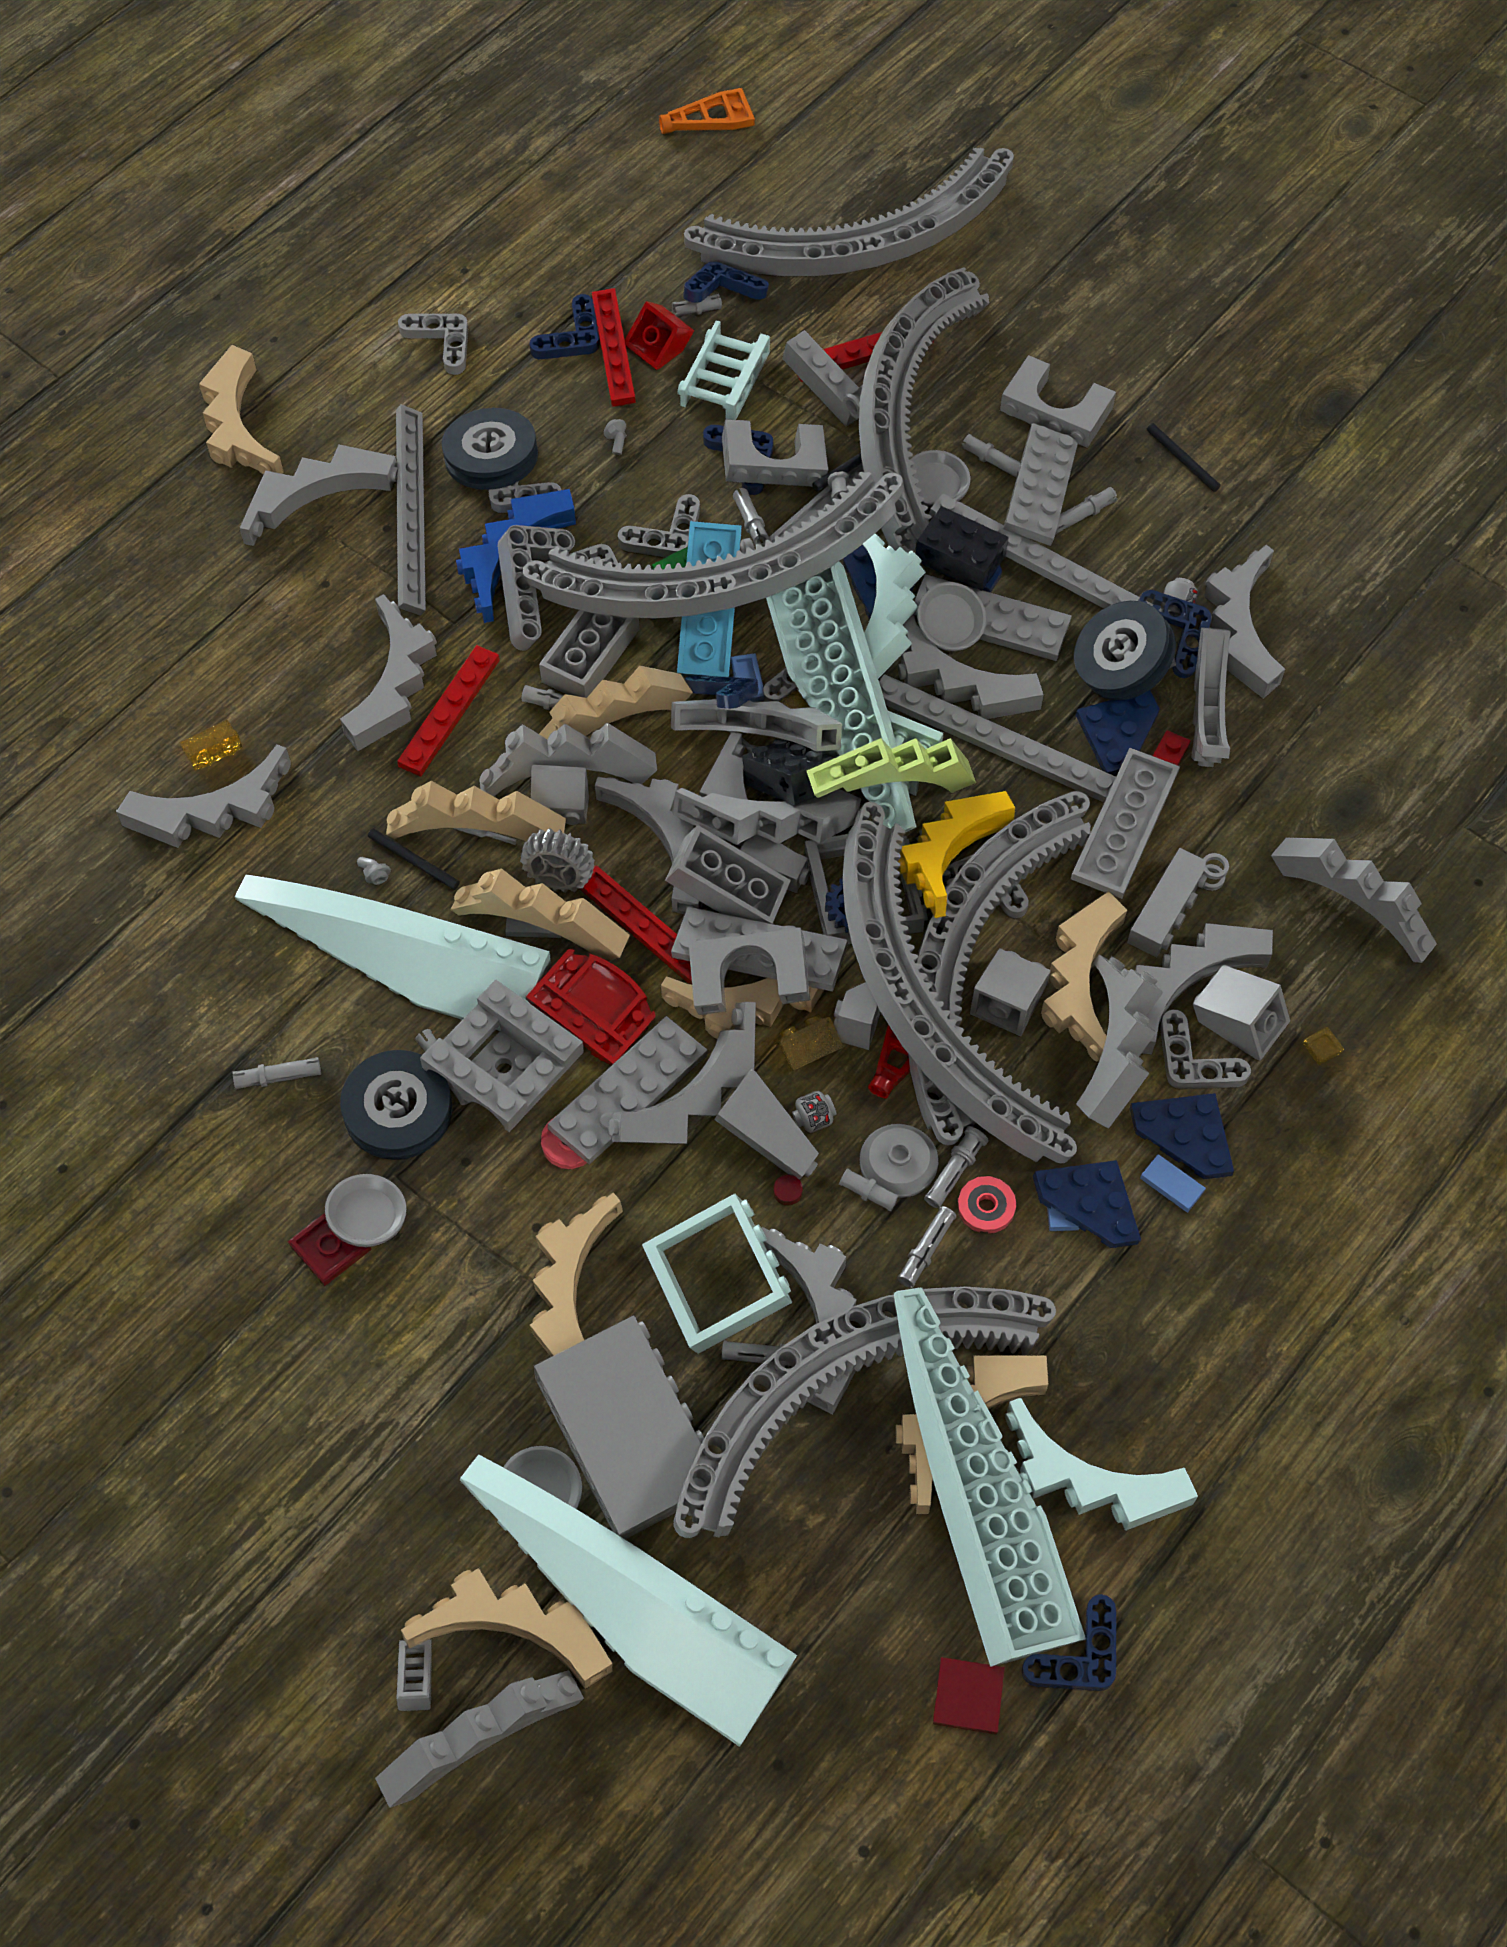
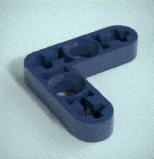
[683,262,769,303]
[529,294,599,359]
[703,425,773,495]
[1138,590,1212,678]
[685,675,758,709]
[1021,1594,1116,1691]

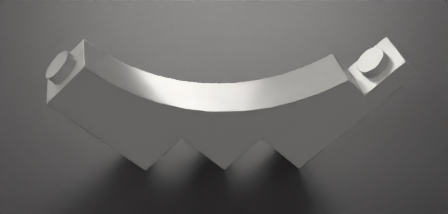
[240,445,398,546]
[700,731,810,893]
[673,788,861,845]
[609,1002,756,1144]

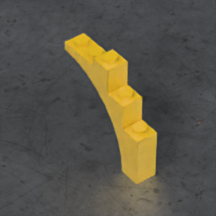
[897,791,1015,918]

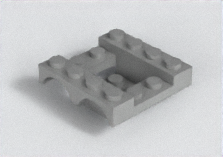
[420,980,584,1132]

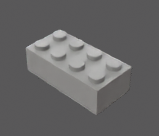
[539,610,639,698]
[665,825,791,924]

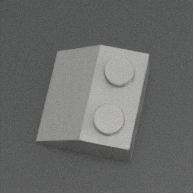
[531,765,589,825]
[833,982,881,1050]

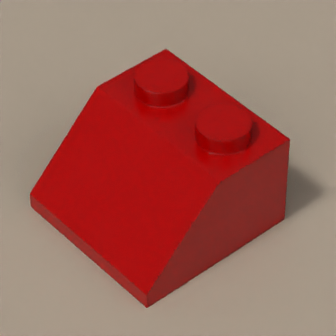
[625,301,695,370]

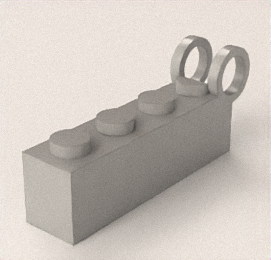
[782,330,863,426]
[1127,848,1229,958]

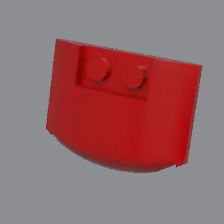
[526,949,656,1066]

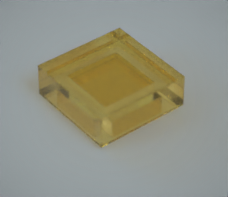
[1303,1027,1344,1065]

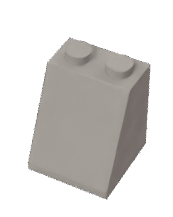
[970,948,1051,1036]
[1193,965,1290,1061]

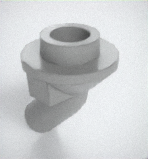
[604,419,627,455]
[357,857,391,885]

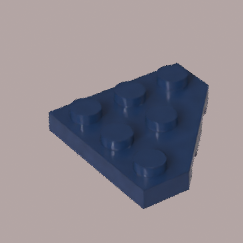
[843,544,923,620]
[1076,690,1160,776]
[1130,1093,1234,1179]
[1033,1160,1141,1248]

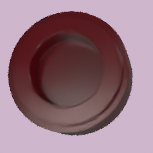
[774,1175,803,1206]

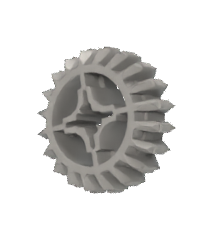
[520,828,595,893]

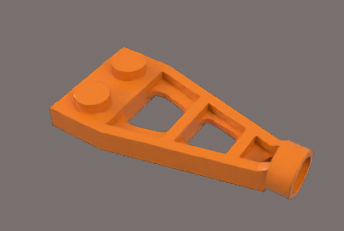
[659,88,755,134]

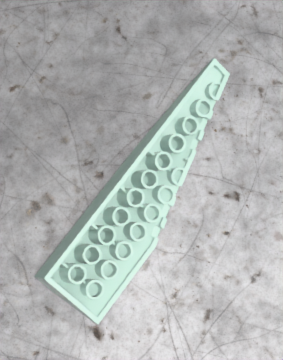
[766,561,916,832]
[235,875,552,1031]
[894,1287,1086,1667]
[460,1455,797,1747]

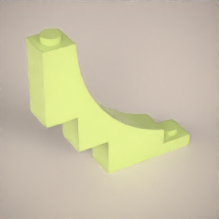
[807,738,976,798]

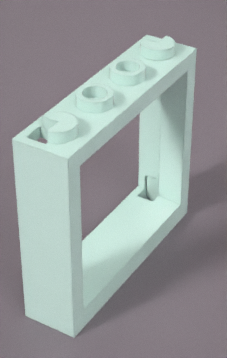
[642,1194,792,1354]

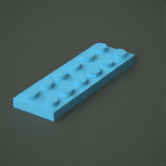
[677,521,742,677]

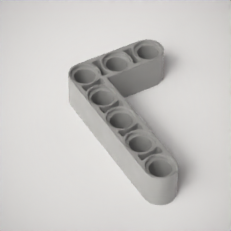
[498,525,575,651]

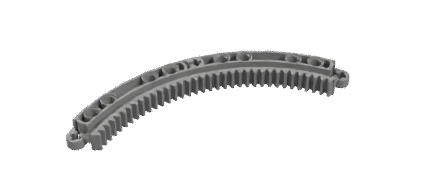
[684,148,1014,276]
[859,267,989,553]
[523,472,904,618]
[908,791,1091,1145]
[843,802,1077,1163]
[674,1287,1056,1538]

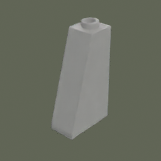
[714,1069,819,1180]

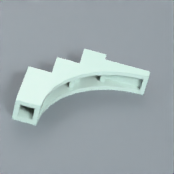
[863,534,926,679]
[1005,1398,1198,1531]

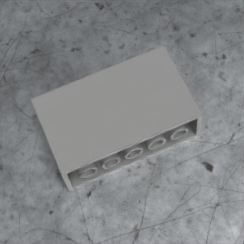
[534,1315,707,1539]

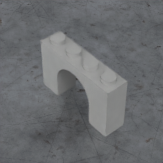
[1000,355,1116,448]
[722,419,828,487]
[689,926,810,1015]

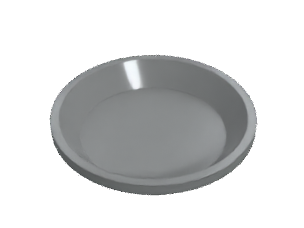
[910,450,970,507]
[917,582,986,651]
[860,1124,938,1198]
[325,1174,406,1247]
[503,1446,582,1509]

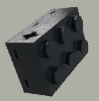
[916,506,1009,591]
[742,738,834,805]

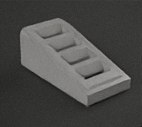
[397,1639,432,1711]

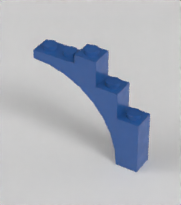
[456,489,576,623]

